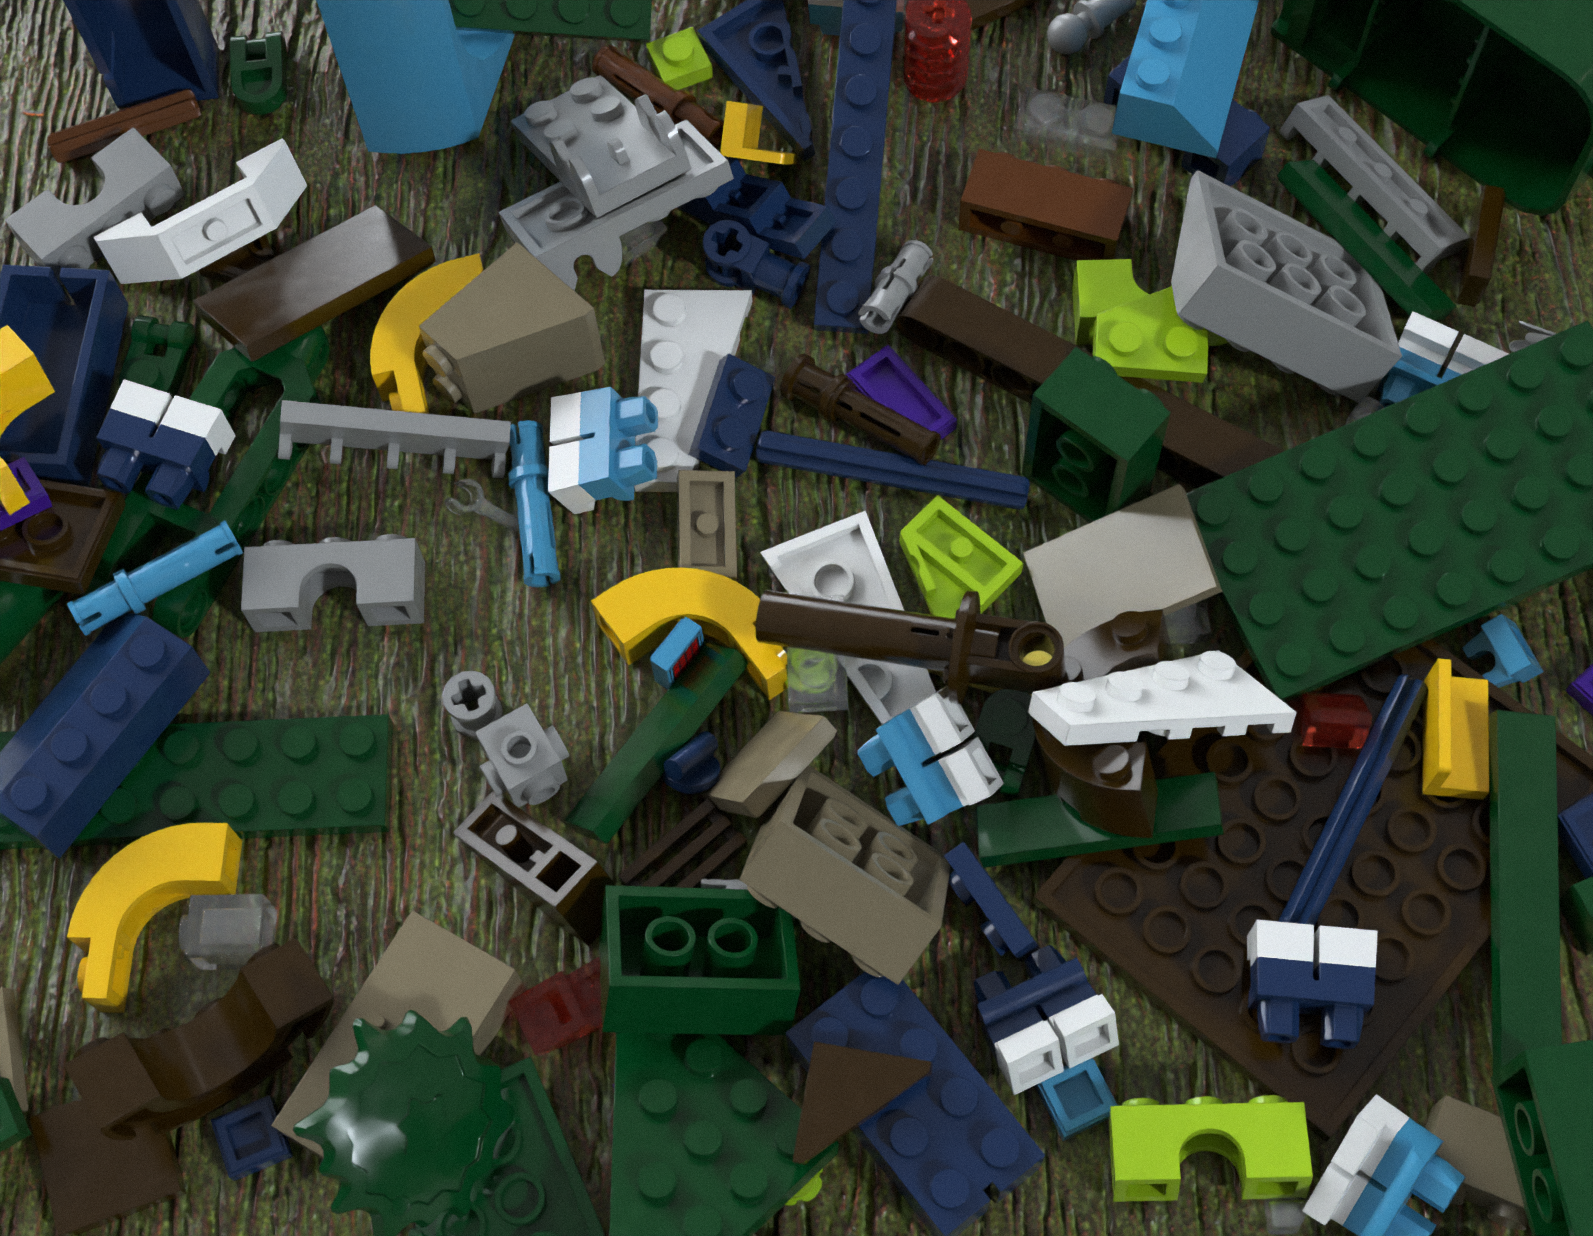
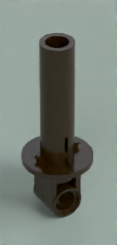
[756,590,1066,704]

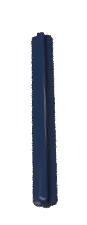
[756,431,1030,510]
[1278,674,1428,926]

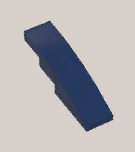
[677,156,837,259]

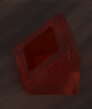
[1301,693,1372,748]

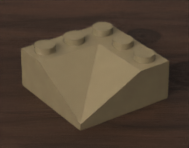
[739,765,951,985]

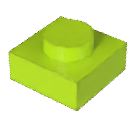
[646,27,713,90]

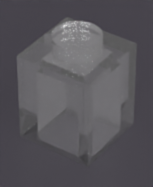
[179,894,277,970]

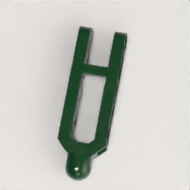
[85,325,330,638]

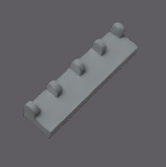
[1279,95,1470,274]
[278,400,511,479]

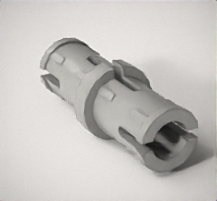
[858,240,934,334]

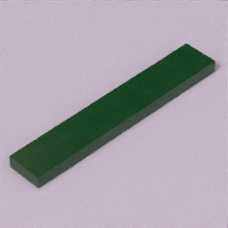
[1489,710,1562,1075]

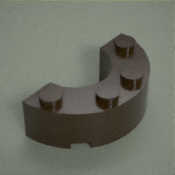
[1032,609,1174,838]
[63,938,334,1141]

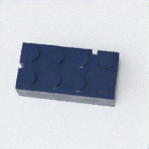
[63,0,219,108]
[0,265,129,487]
[786,972,1045,1236]

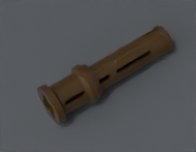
[780,353,941,465]

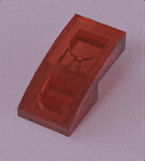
[508,956,602,1057]

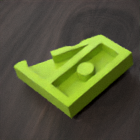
[1093,286,1208,383]
[899,495,1023,618]

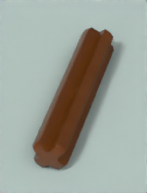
[47,88,201,163]

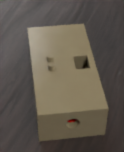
[271,910,526,1160]

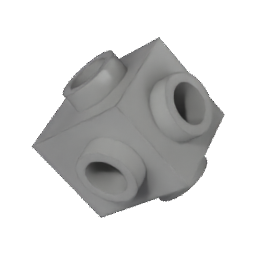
[475,703,569,807]

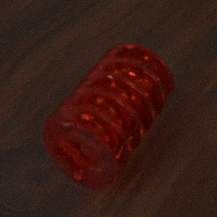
[903,0,972,103]

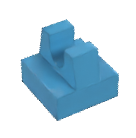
[1462,614,1544,688]

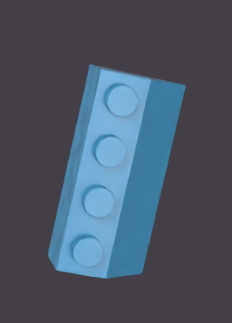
[1112,0,1259,158]

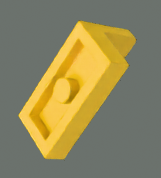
[720,101,798,165]
[1422,658,1489,800]

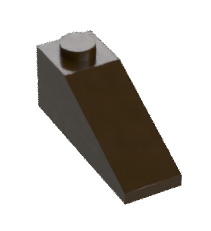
[453,791,617,946]

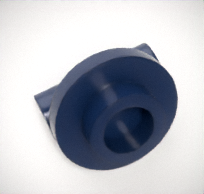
[661,731,720,794]

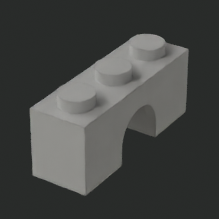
[5,127,185,285]
[241,534,425,632]

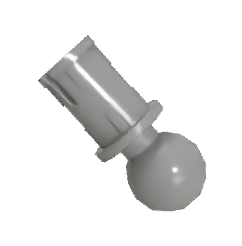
[1047,0,1136,54]

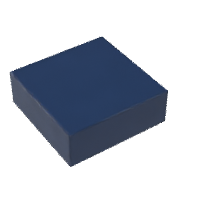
[211,1095,293,1181]

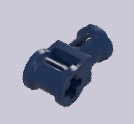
[703,220,810,309]

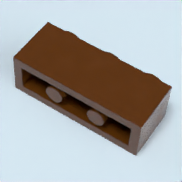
[958,149,1134,261]

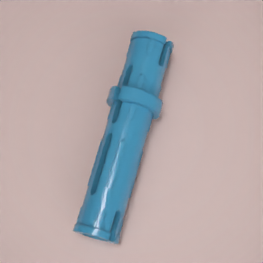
[508,420,560,587]
[67,521,243,636]

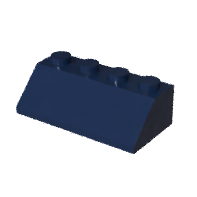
[0,613,210,859]

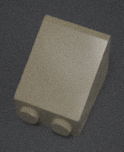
[419,242,605,414]

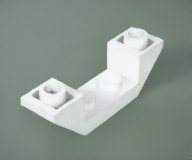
[94,138,307,284]

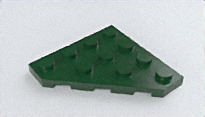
[609,1032,839,1236]
[408,1056,606,1236]

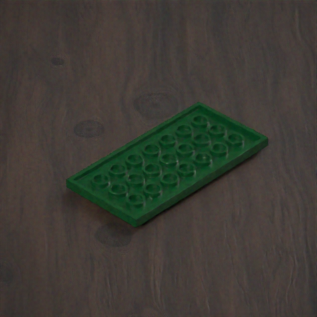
[1186,320,1593,703]

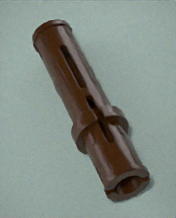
[592,44,724,149]

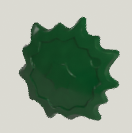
[293,1010,516,1236]

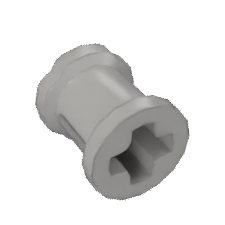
[442,670,503,740]

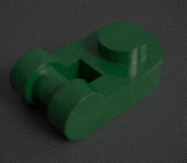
[230,31,288,115]
[119,315,195,398]
[973,689,1036,799]

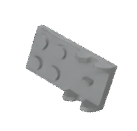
[510,75,691,218]
[498,119,734,291]

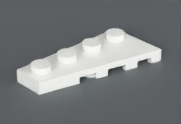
[634,290,753,492]
[760,511,936,725]
[1028,650,1297,746]

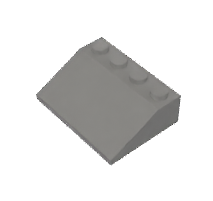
[1171,170,1402,403]

